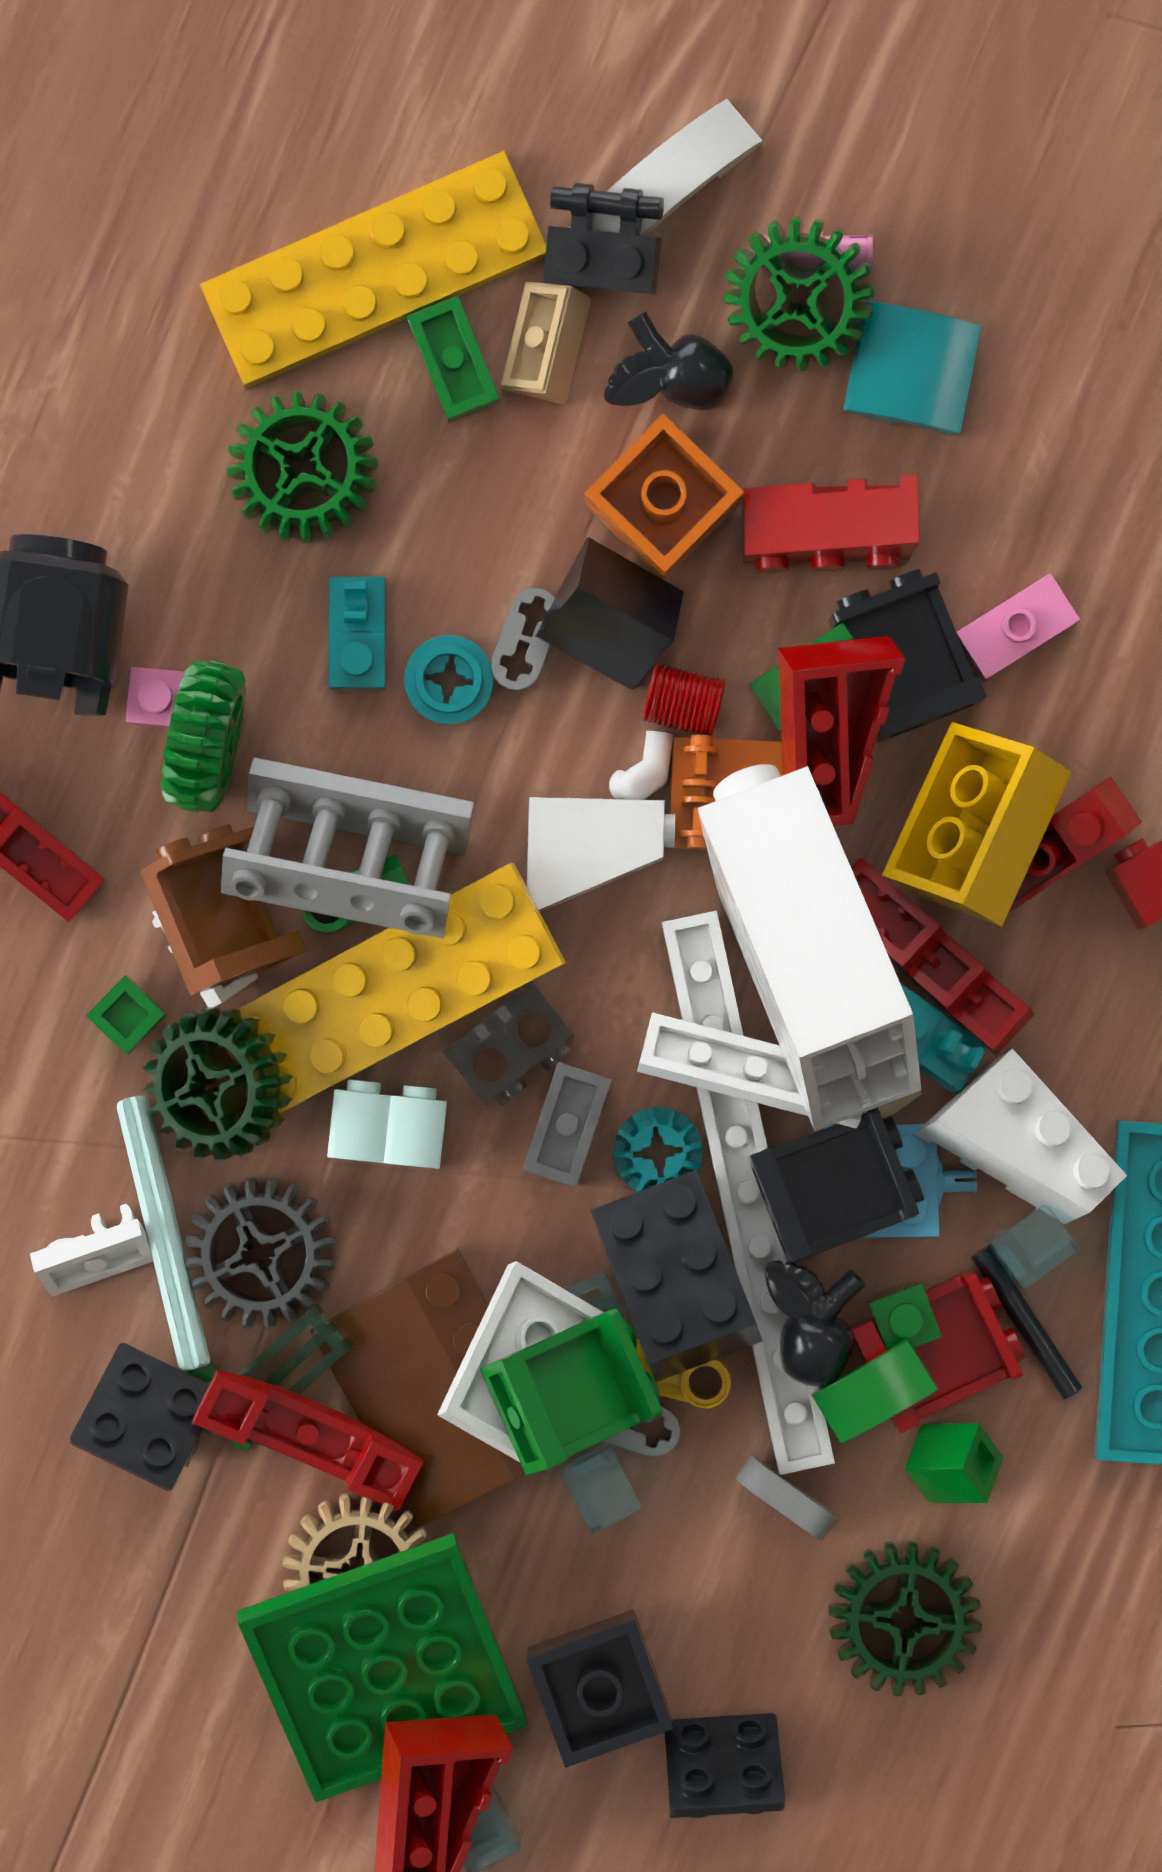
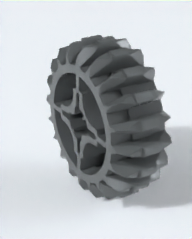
[184,1176,337,1329]

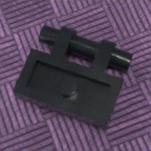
[543,183,664,295]

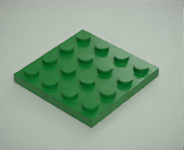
[236,1533,529,1803]

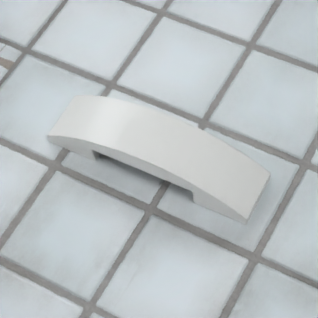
[568,99,762,236]

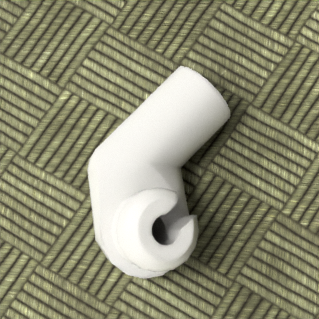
[609,731,674,800]

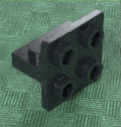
[70,1343,210,1491]
[664,1713,785,1818]

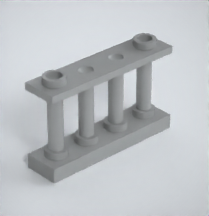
[221,757,474,939]

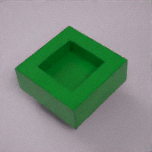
[86,975,168,1055]
[867,1282,942,1351]

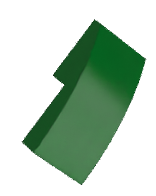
[811,1338,938,1444]

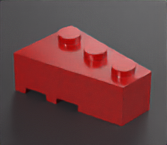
[741,474,919,572]
[778,636,905,826]
[374,1714,513,1872]

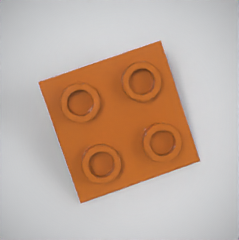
[669,735,783,850]

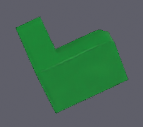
[904,1423,1004,1503]

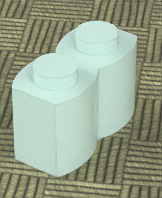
[327,1079,447,1169]

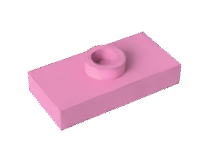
[956,573,1080,681]

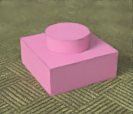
[125,667,184,728]

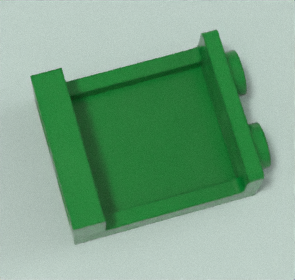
[480,1308,663,1475]

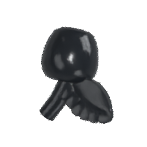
[604,311,733,410]
[765,1260,866,1386]

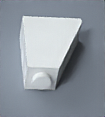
[527,797,675,912]

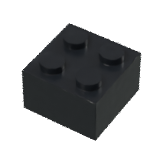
[526,1609,673,1768]

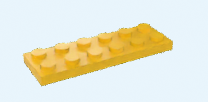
[199,151,546,389]
[236,863,566,1113]

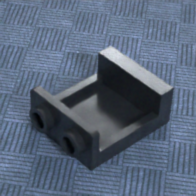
[829,569,987,743]
[748,1107,924,1264]

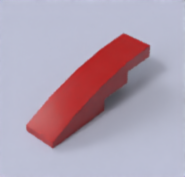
[0,791,105,922]
[851,858,1035,1056]

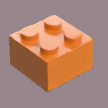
[584,413,744,581]

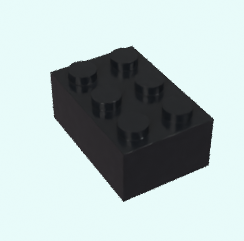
[591,1170,762,1382]

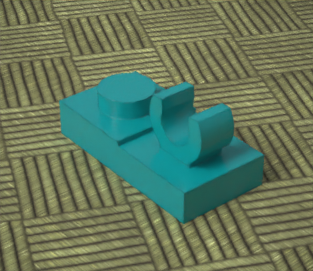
[329,577,386,690]
[900,983,985,1093]

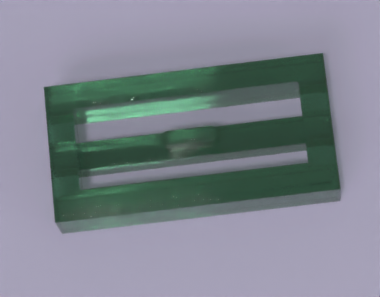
[239,1303,354,1395]

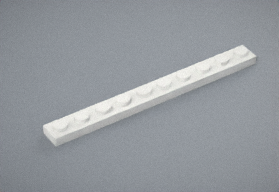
[661,910,835,1475]

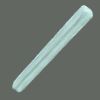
[117,1096,210,1371]

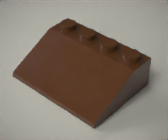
[310,1248,525,1528]

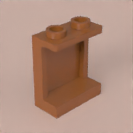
[139,824,307,996]

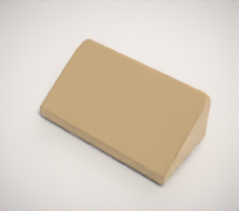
[500,282,591,404]

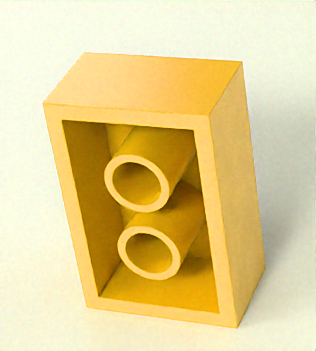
[882,722,1072,927]

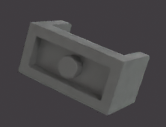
[522,1062,612,1188]

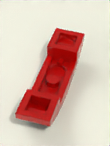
[192,1370,423,1512]

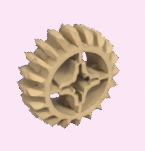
[282,1493,427,1591]

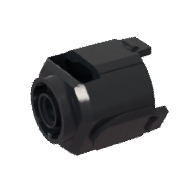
[0,534,129,716]

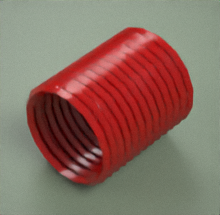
[642,663,726,736]

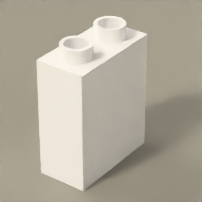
[697,764,921,1131]

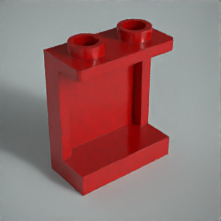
[849,1269,1026,1434]

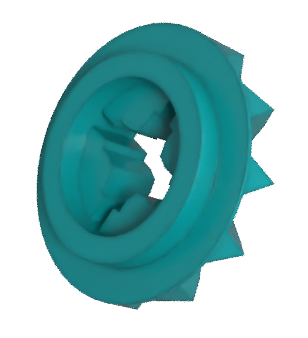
[404,635,494,725]
[613,1107,703,1192]

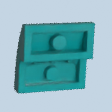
[843,301,981,436]

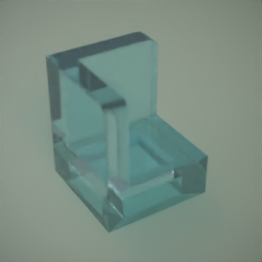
[985,1205,1080,1289]
[561,1443,641,1535]
[463,1785,521,1872]

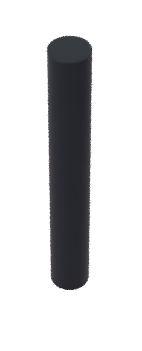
[971,1245,1082,1399]

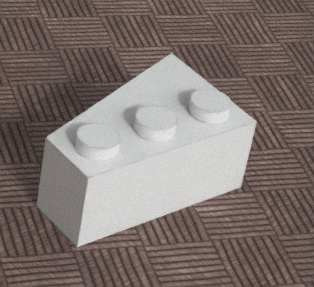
[914,1048,1127,1224]

